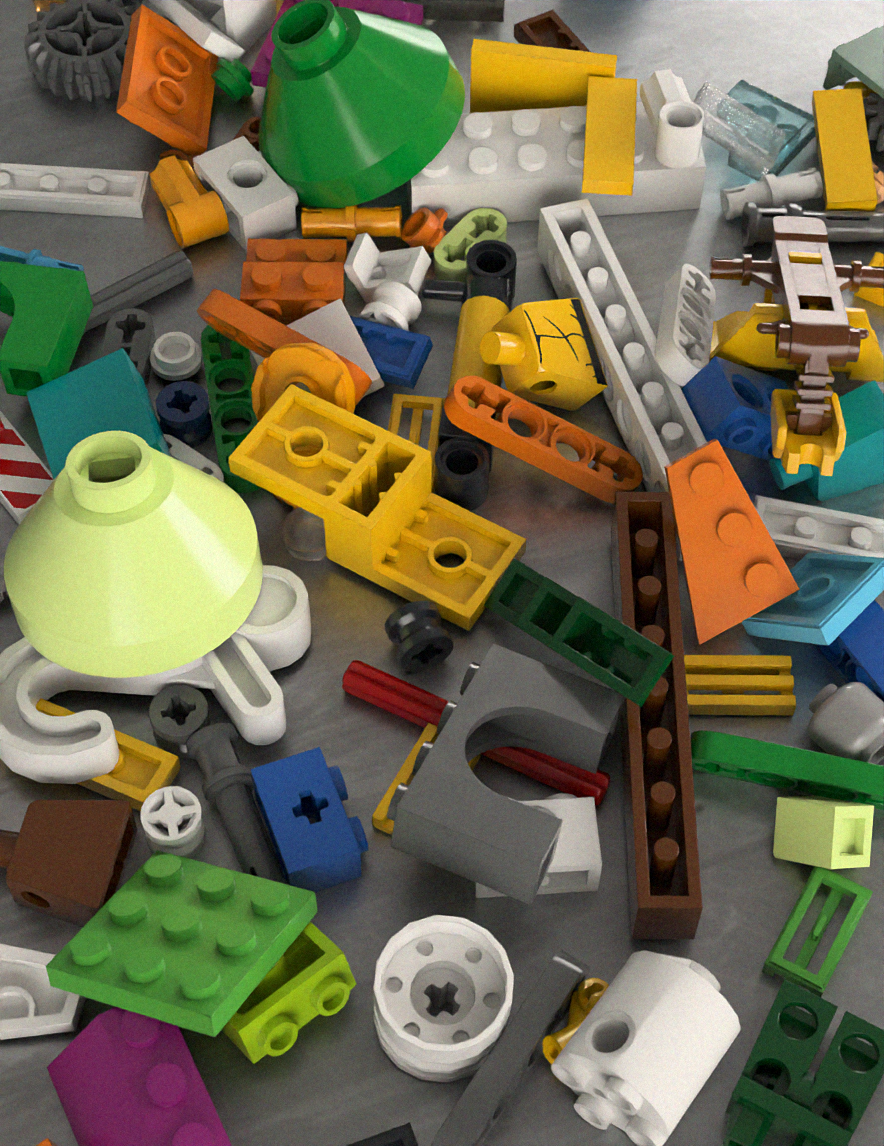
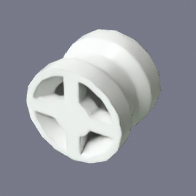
[359,281,422,331]
[140,786,206,859]

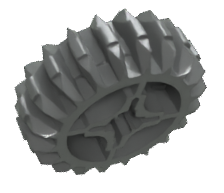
[24,0,135,102]

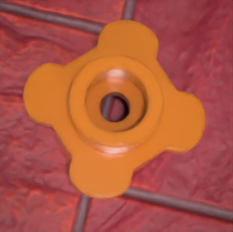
[401,207,448,253]

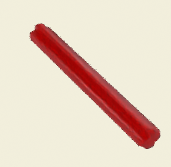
[342,660,611,806]

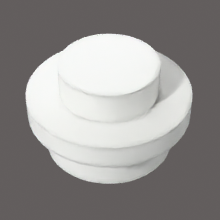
[150,332,202,381]

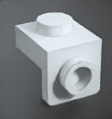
[344,233,431,303]

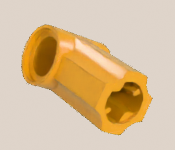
[149,155,229,249]

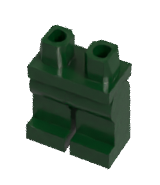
[722,979,884,1146]

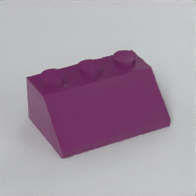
[47,1007,232,1146]

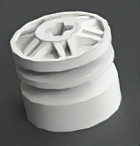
[374,915,514,1083]

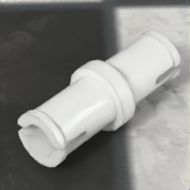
[720,167,823,220]

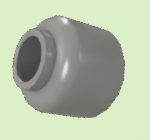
[807,682,884,764]

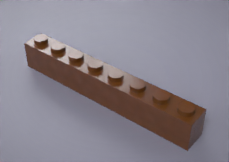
[611,492,703,940]

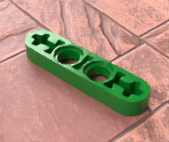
[200,325,260,493]
[690,730,884,810]

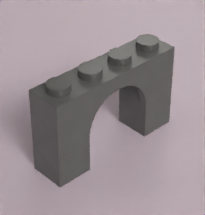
[387,644,625,905]

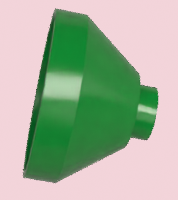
[258,0,465,208]

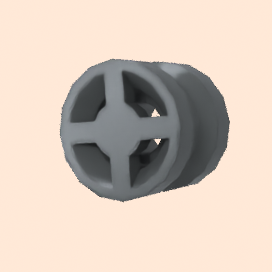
[149,685,212,759]

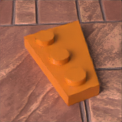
[664,438,800,645]

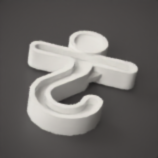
[0,565,312,784]

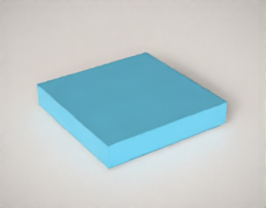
[741,552,884,646]

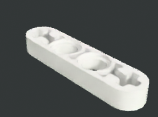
[655,264,716,387]

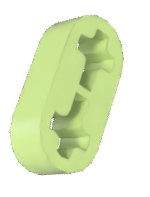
[434,208,507,282]

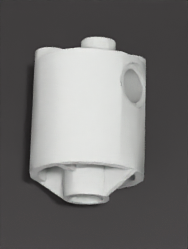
[551,950,741,1146]

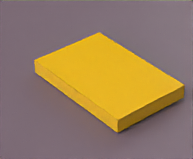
[470,39,617,113]

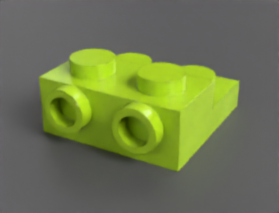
[222,921,357,1064]

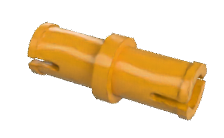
[301,205,403,242]

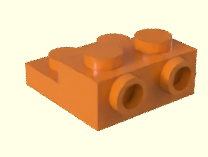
[240,239,347,326]

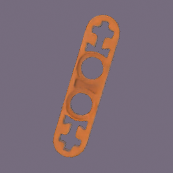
[196,289,373,406]
[444,376,643,504]

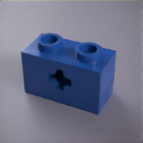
[250,747,369,893]

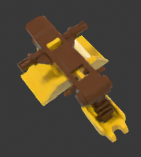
[709,216,884,476]

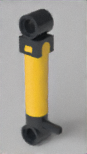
[422,240,517,512]

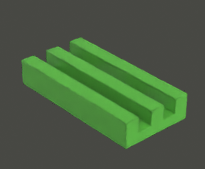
[762,866,873,998]

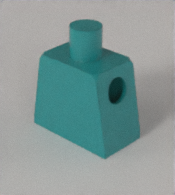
[769,380,884,501]

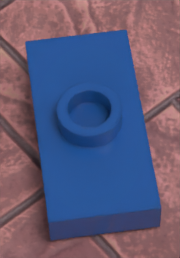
[349,315,433,389]

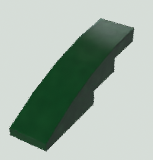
[484,558,674,707]

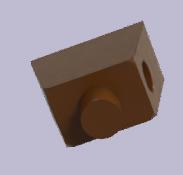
[0,800,138,927]

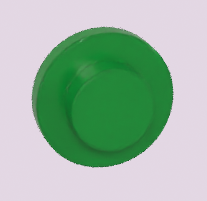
[211,58,254,102]

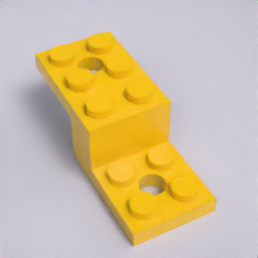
[228,384,526,631]

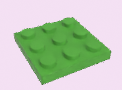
[46,850,318,1037]

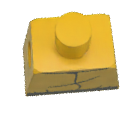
[480,298,608,411]

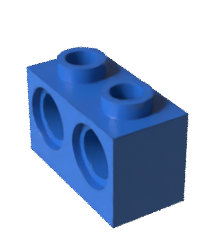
[681,356,789,461]

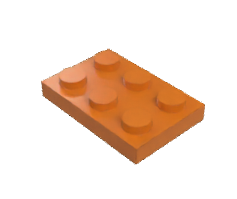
[116,4,218,156]

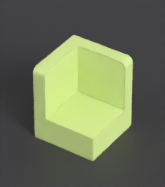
[773,796,874,869]

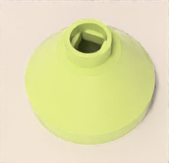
[4,431,263,678]

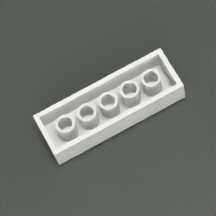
[406,102,706,227]

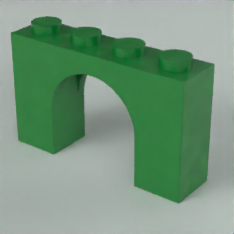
[0,261,93,397]

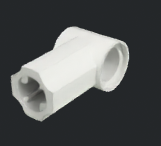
[640,69,704,168]

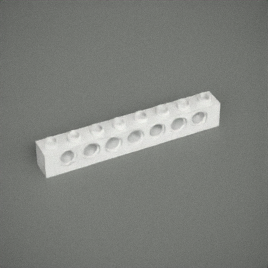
[537,198,707,561]

